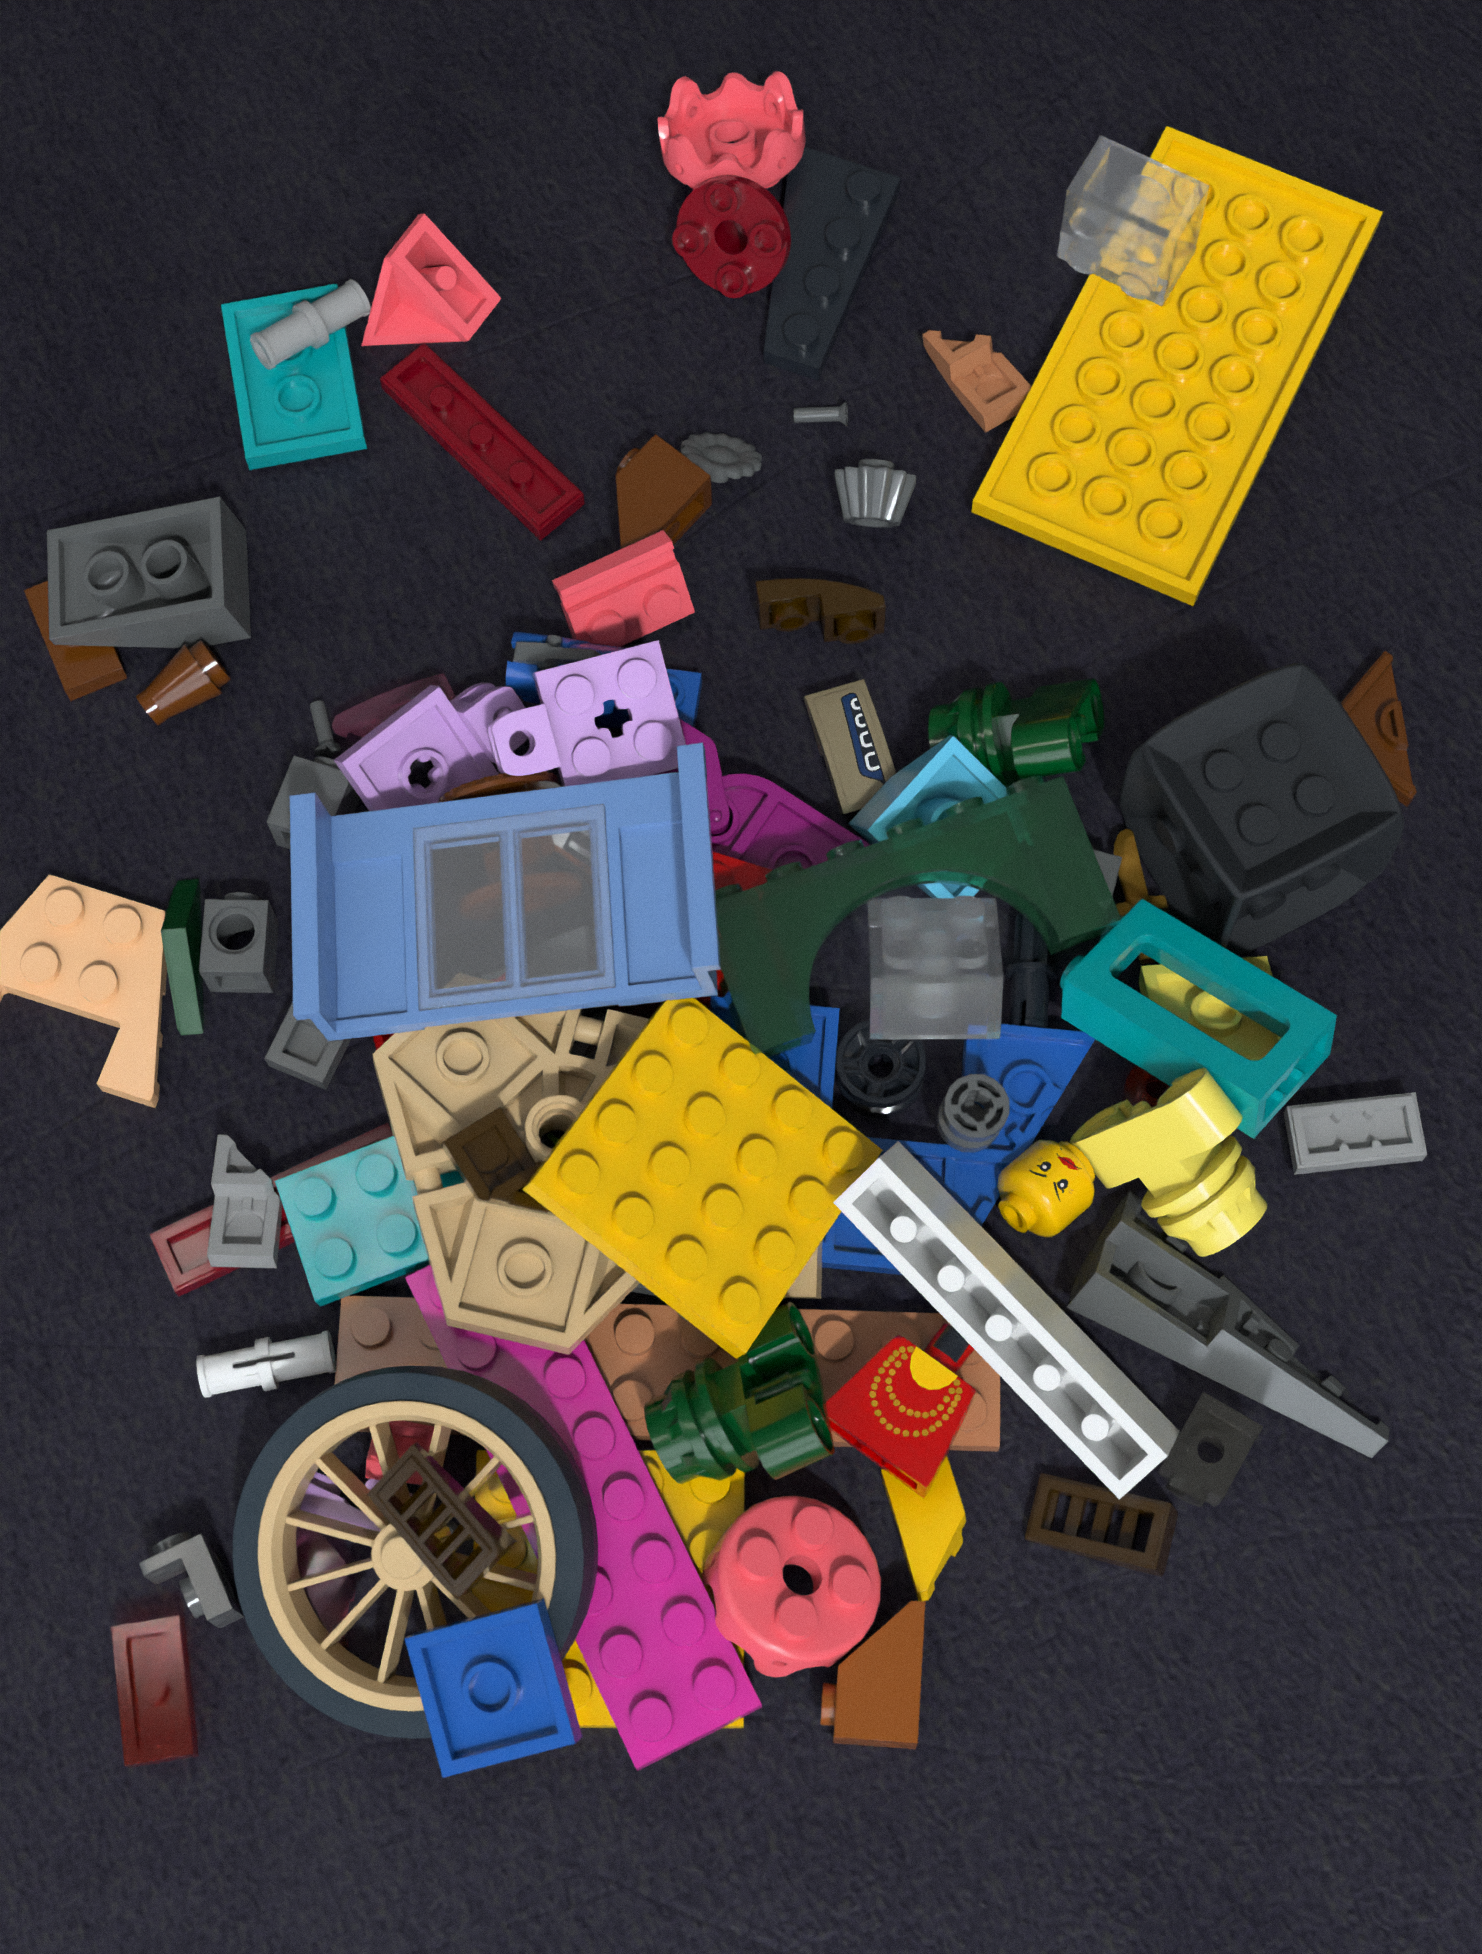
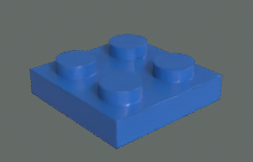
[404,1598,583,1778]

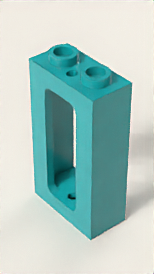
[1060,899,1337,1139]

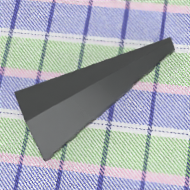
[1066,1190,1390,1458]

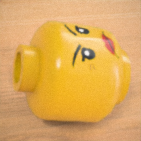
[997,1140,1095,1237]

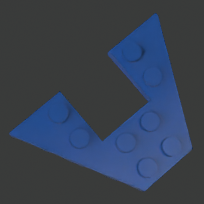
[709,996,1095,1275]

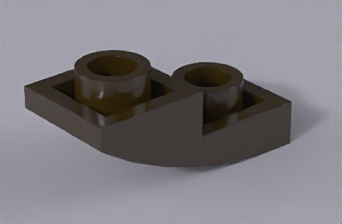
[756,578,886,644]

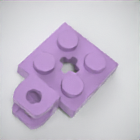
[487,640,686,787]
[334,682,528,811]

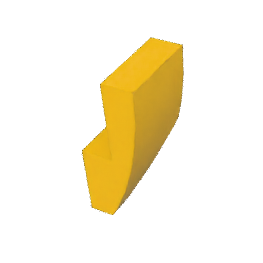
[881,1456,966,1601]

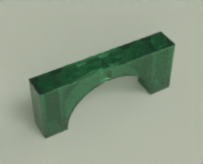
[715,775,1121,1058]

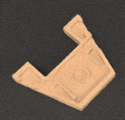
[0,875,167,1108]

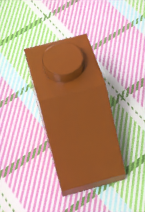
[820,1601,925,1749]

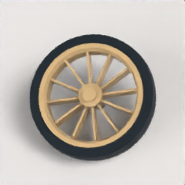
[232,1366,598,1739]

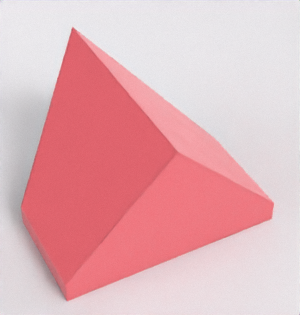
[361,213,501,346]

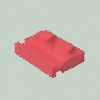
[552,530,695,647]

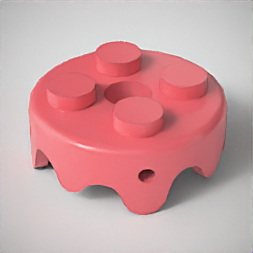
[658,71,806,190]
[702,1495,881,1677]

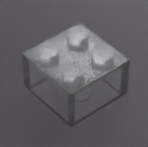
[1057,135,1210,307]
[867,896,1003,1039]

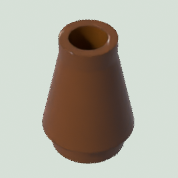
[136,640,231,726]

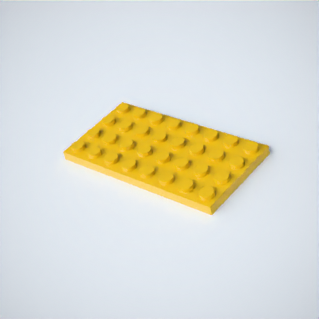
[972,126,1383,606]

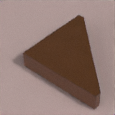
[1341,651,1417,807]

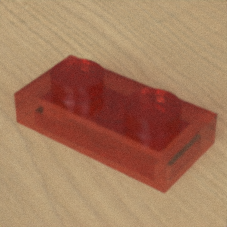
[111,1615,199,1768]

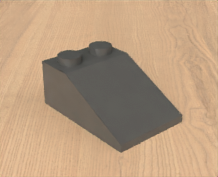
[47,497,251,648]

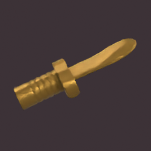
[1111,829,1168,964]

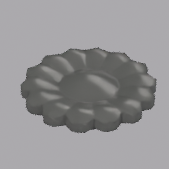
[680,432,762,483]

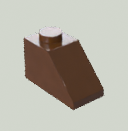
[616,434,712,549]

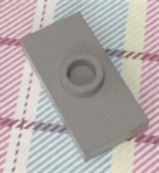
[1284,1092,1427,1175]

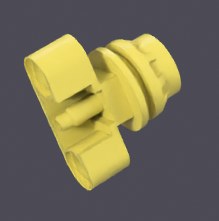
[1070,1068,1267,1256]

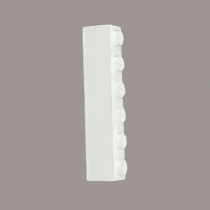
[833,1141,1180,1499]

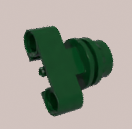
[928,678,1104,791]
[644,1302,834,1484]

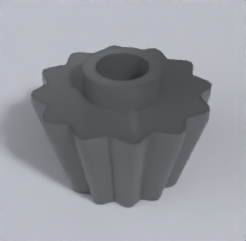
[835,459,916,528]

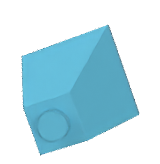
[848,735,1041,916]

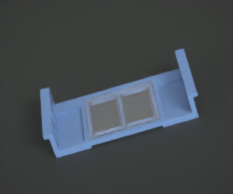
[290,743,721,1041]

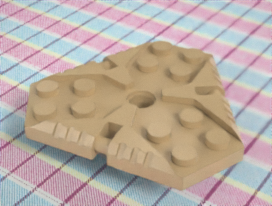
[372,973,649,1355]

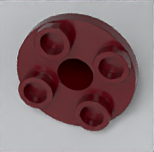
[672,175,791,299]

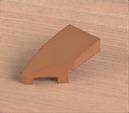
[922,330,1032,433]

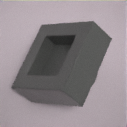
[264,1003,351,1090]

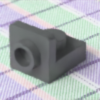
[139,1532,244,1629]

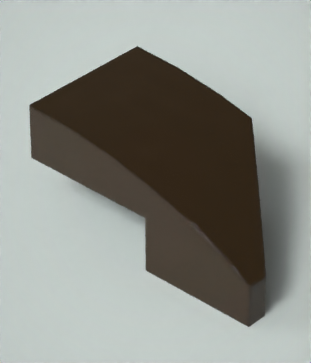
[441,1107,555,1216]

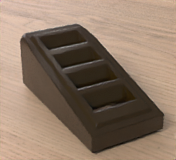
[367,1442,517,1600]
[1024,1473,1178,1577]

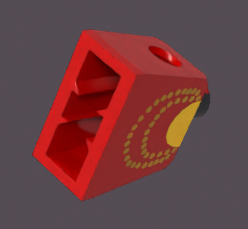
[826,1323,976,1499]

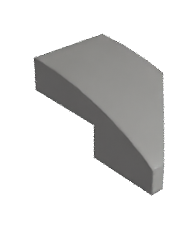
[207,1135,282,1268]

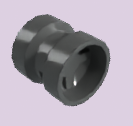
[937,1074,1010,1153]

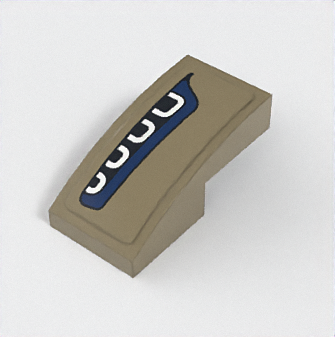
[804,679,896,815]

